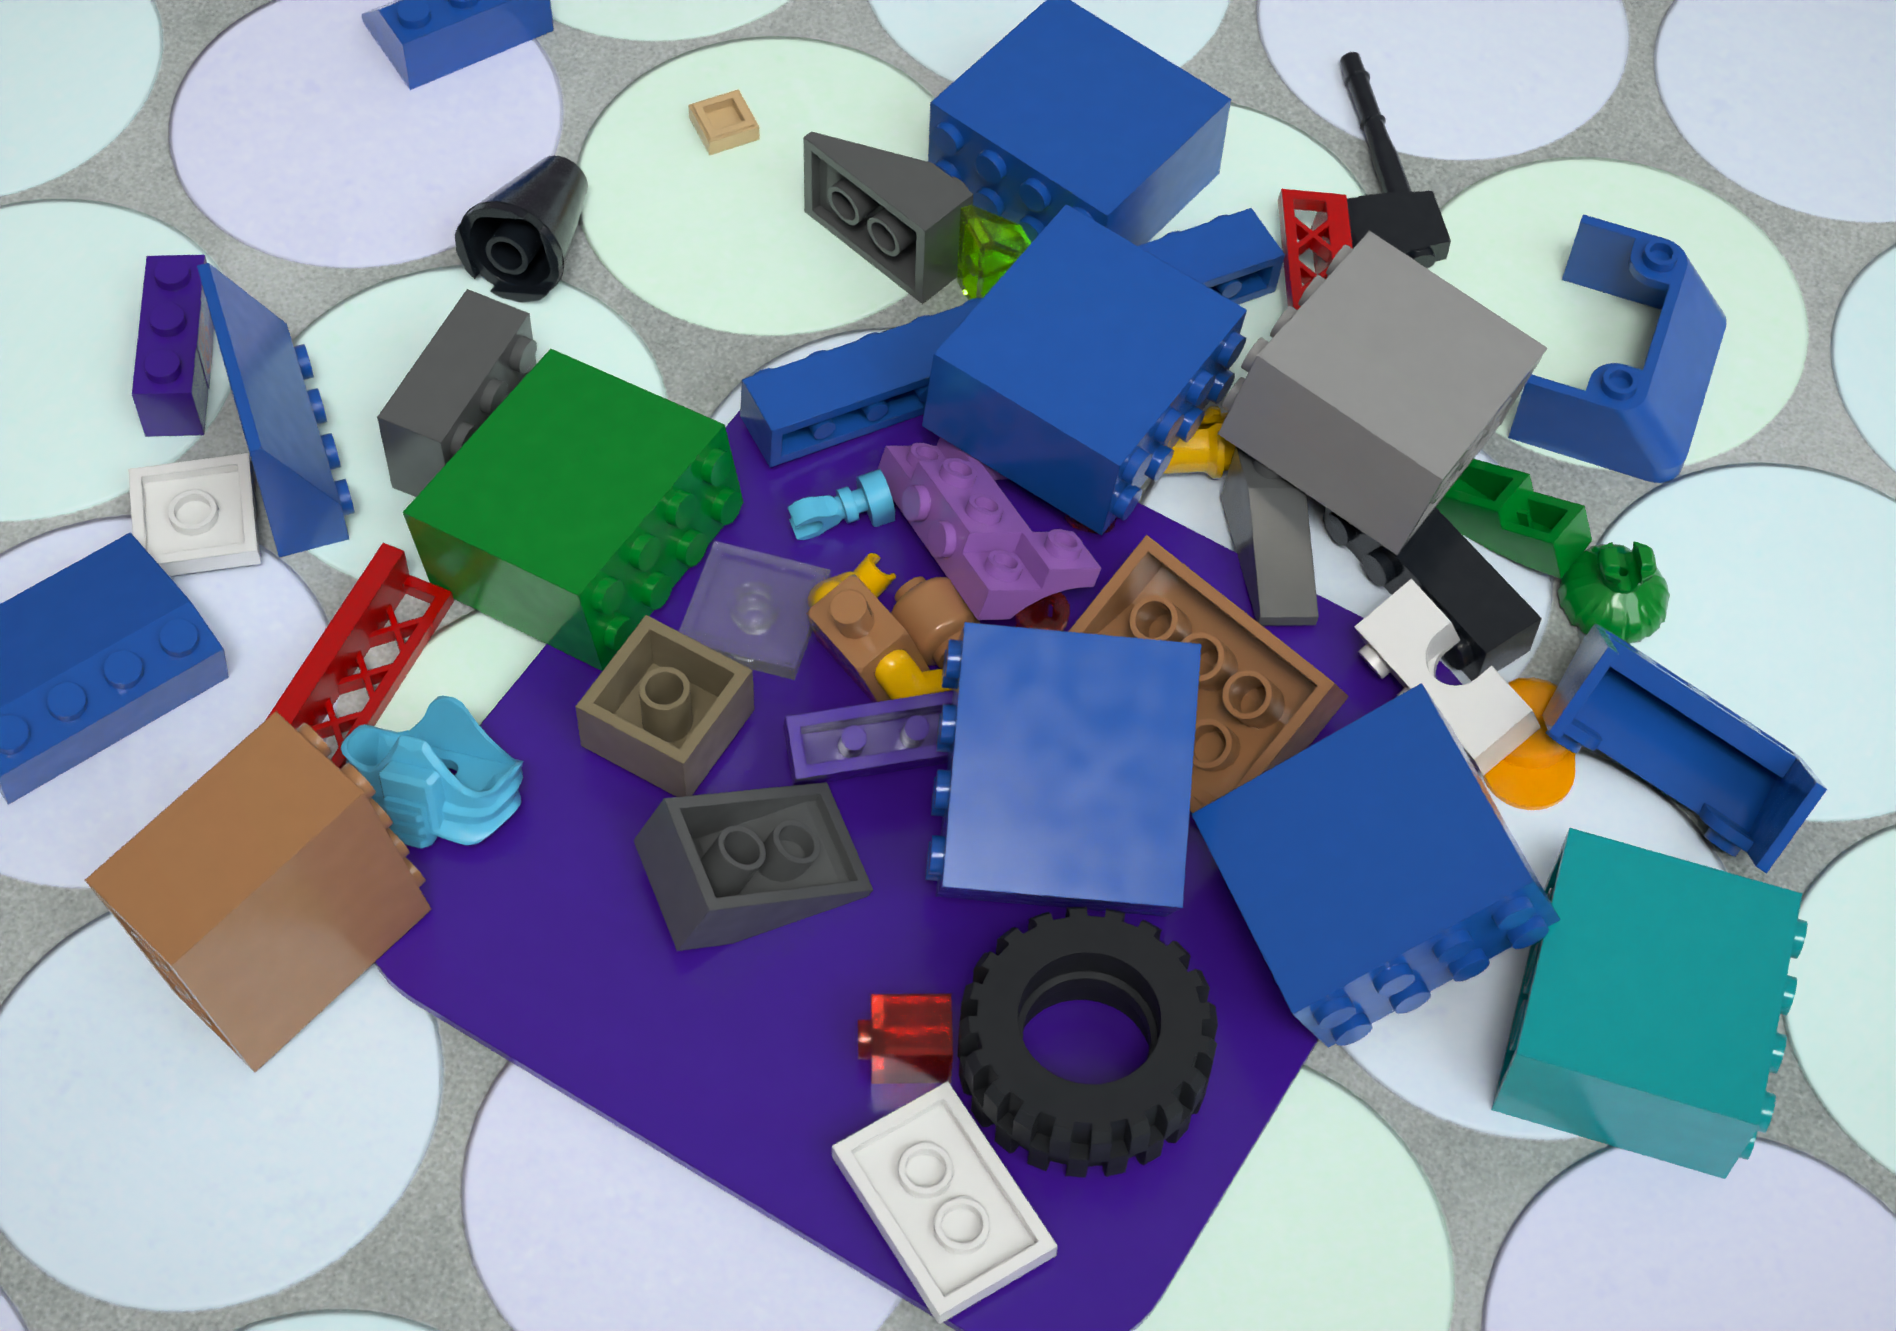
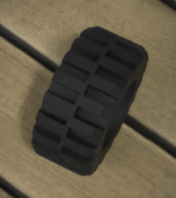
[957,907,1218,1178]

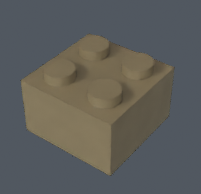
[575,615,754,797]

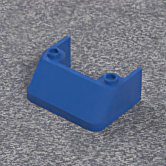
[1508,214,1727,483]
[1542,623,1828,874]

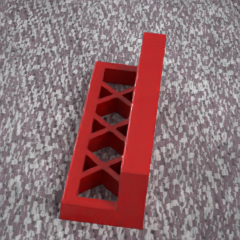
[1277,188,1353,310]
[266,543,454,769]

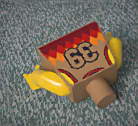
[806,553,953,703]

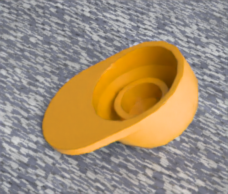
[1482,677,1575,810]

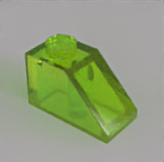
[957,205,1031,300]

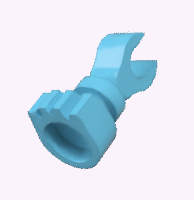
[788,469,895,540]

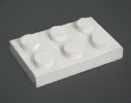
[832,1081,1058,1324]

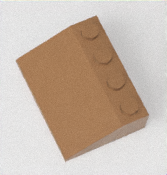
[1068,535,1349,813]

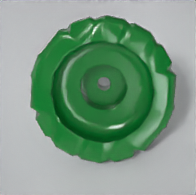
[1557,541,1670,643]

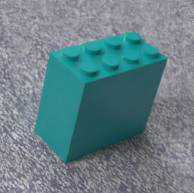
[1491,828,1808,1179]

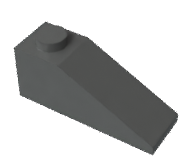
[1221,447,1319,626]

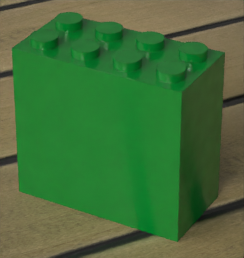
[402,348,744,671]

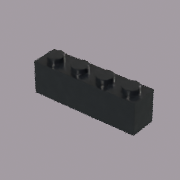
[1323,507,1542,681]

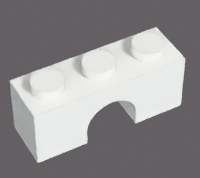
[1354,579,1541,776]

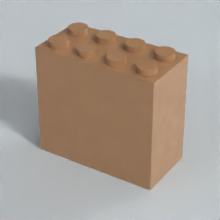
[85,712,432,1073]

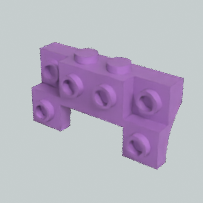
[877,437,1101,620]

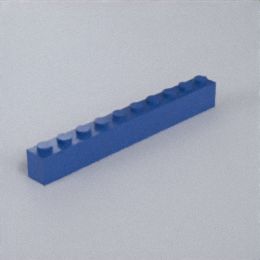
[740,208,1285,467]

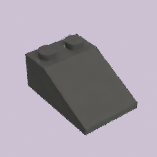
[803,131,973,304]
[633,782,873,951]

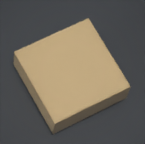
[688,89,760,155]

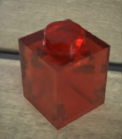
[858,993,953,1084]

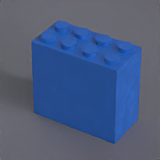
[928,0,1231,246]
[922,204,1247,536]
[925,622,1201,917]
[1191,683,1561,1048]

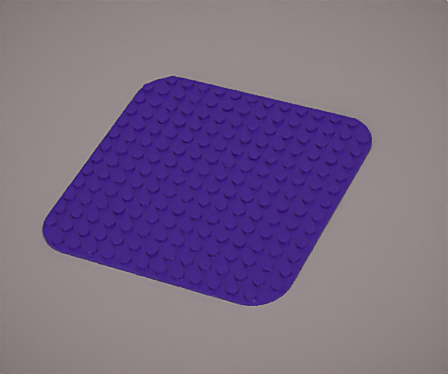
[374,410,1478,1331]

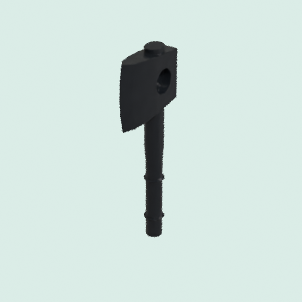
[1340,52,1451,268]

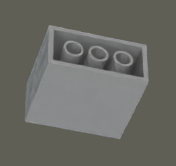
[1218,231,1547,555]

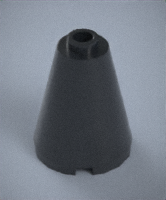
[455,155,588,302]

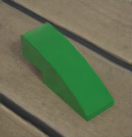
[1436,459,1592,579]

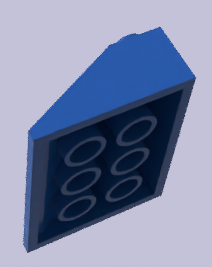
[197,263,355,558]
[0,532,229,805]

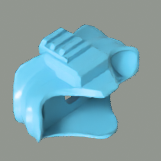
[341,695,523,848]

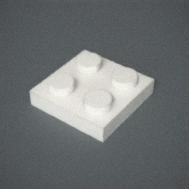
[128,453,261,576]

